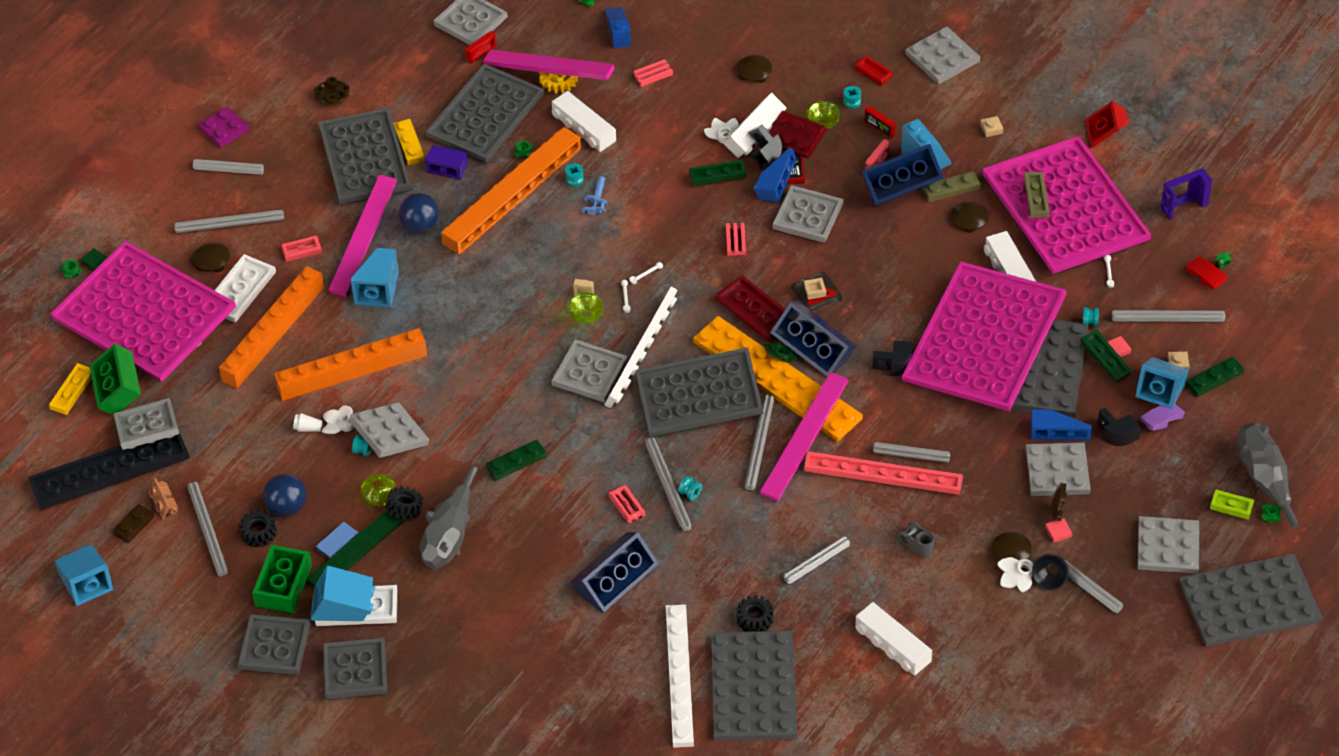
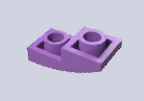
[1140,404,1185,431]

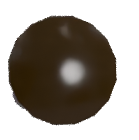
[737,55,772,83]
[314,77,350,105]
[951,201,988,233]
[193,242,230,272]
[1051,482,1067,522]
[992,532,1031,561]

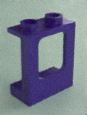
[1160,168,1212,220]

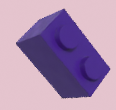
[425,145,468,180]

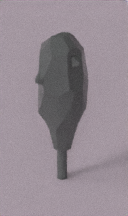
[1235,423,1299,529]
[419,466,478,570]

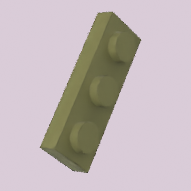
[922,171,981,202]
[1024,172,1050,218]

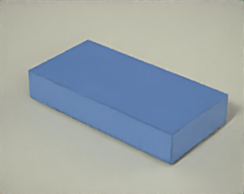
[316,522,358,559]

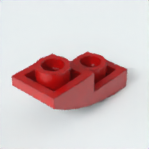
[1185,256,1228,290]

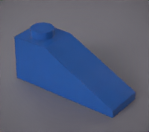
[605,7,631,48]
[754,148,796,202]
[1030,409,1091,441]

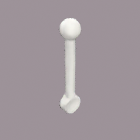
[1104,255,1114,288]
[629,262,663,284]
[621,280,631,313]

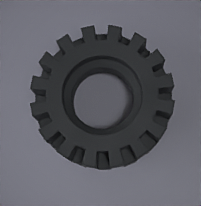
[385,486,423,521]
[239,509,277,547]
[737,595,773,632]

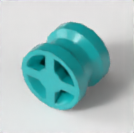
[843,86,861,109]
[565,163,584,187]
[1082,307,1099,327]
[352,435,372,457]
[678,476,702,501]

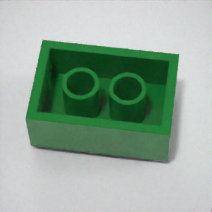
[89,343,141,415]
[253,545,312,614]

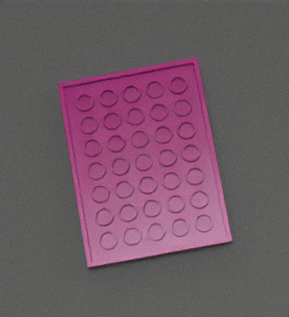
[982,136,1151,274]
[50,241,236,383]
[902,261,1066,412]

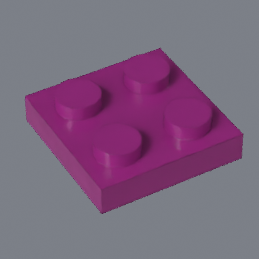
[198,106,249,148]

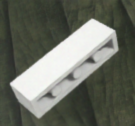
[552,91,616,152]
[723,93,786,158]
[984,231,1036,282]
[855,602,932,676]

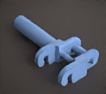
[581,176,608,216]

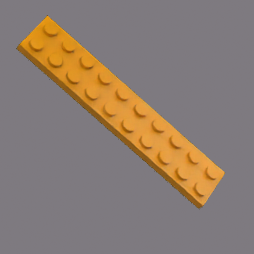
[693,316,863,442]

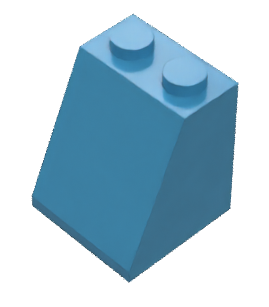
[901,119,951,169]
[351,248,399,308]
[1135,357,1189,409]
[55,544,114,606]
[310,566,375,621]

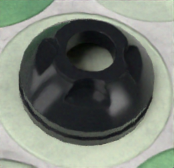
[1032,553,1069,590]

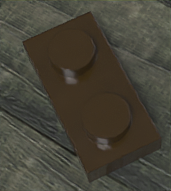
[113,504,154,543]

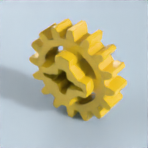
[539,72,578,94]

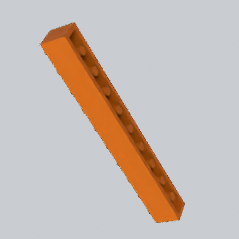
[441,127,581,255]

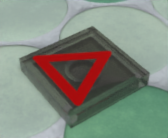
[791,271,842,312]

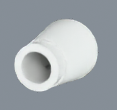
[293,413,322,432]

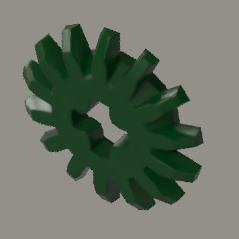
[765,342,798,362]

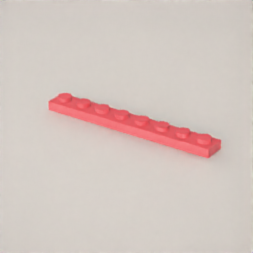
[804,451,963,495]

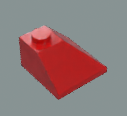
[1085,101,1129,148]

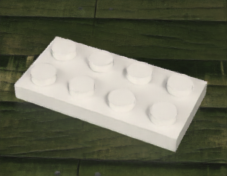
[215,254,276,323]
[315,585,397,626]

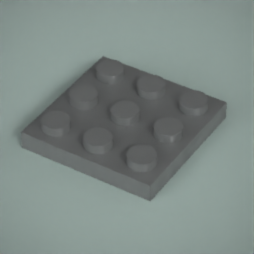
[238,614,311,675]
[323,638,388,699]

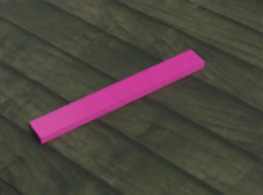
[483,49,615,80]
[329,175,397,298]
[760,372,848,502]

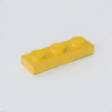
[393,119,425,165]
[49,363,92,415]

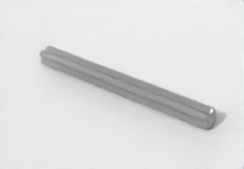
[174,210,284,233]
[1111,310,1225,322]
[745,395,774,491]
[645,438,691,532]
[188,482,228,577]

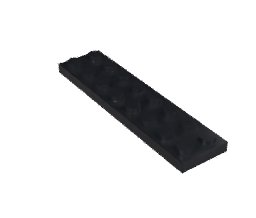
[28,432,190,510]

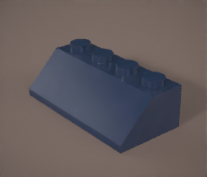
[862,144,944,207]
[770,301,857,377]
[571,532,659,613]

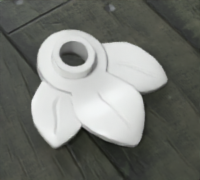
[704,118,739,143]
[322,405,355,434]
[997,557,1033,593]

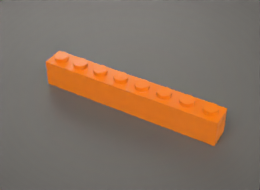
[219,266,324,389]
[274,328,427,401]

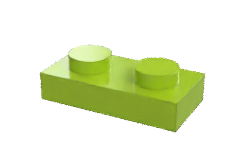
[1210,490,1254,520]

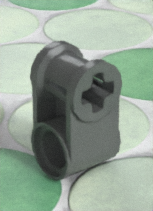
[897,521,934,557]

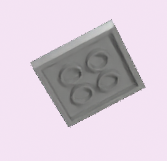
[433,0,508,45]
[905,26,980,85]
[773,185,843,243]
[552,339,628,403]
[114,398,179,450]
[349,402,429,458]
[1026,443,1091,496]
[1137,516,1199,574]

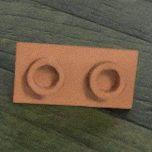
[149,478,178,520]

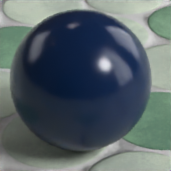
[399,193,439,233]
[263,473,306,517]

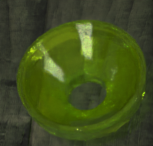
[807,101,840,129]
[569,293,603,323]
[361,474,396,506]

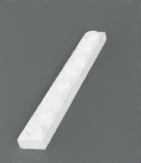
[604,287,677,409]
[666,605,694,748]

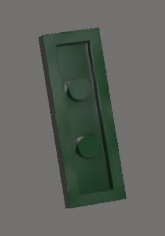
[689,159,746,186]
[1081,329,1132,383]
[1186,356,1244,397]
[486,439,547,481]

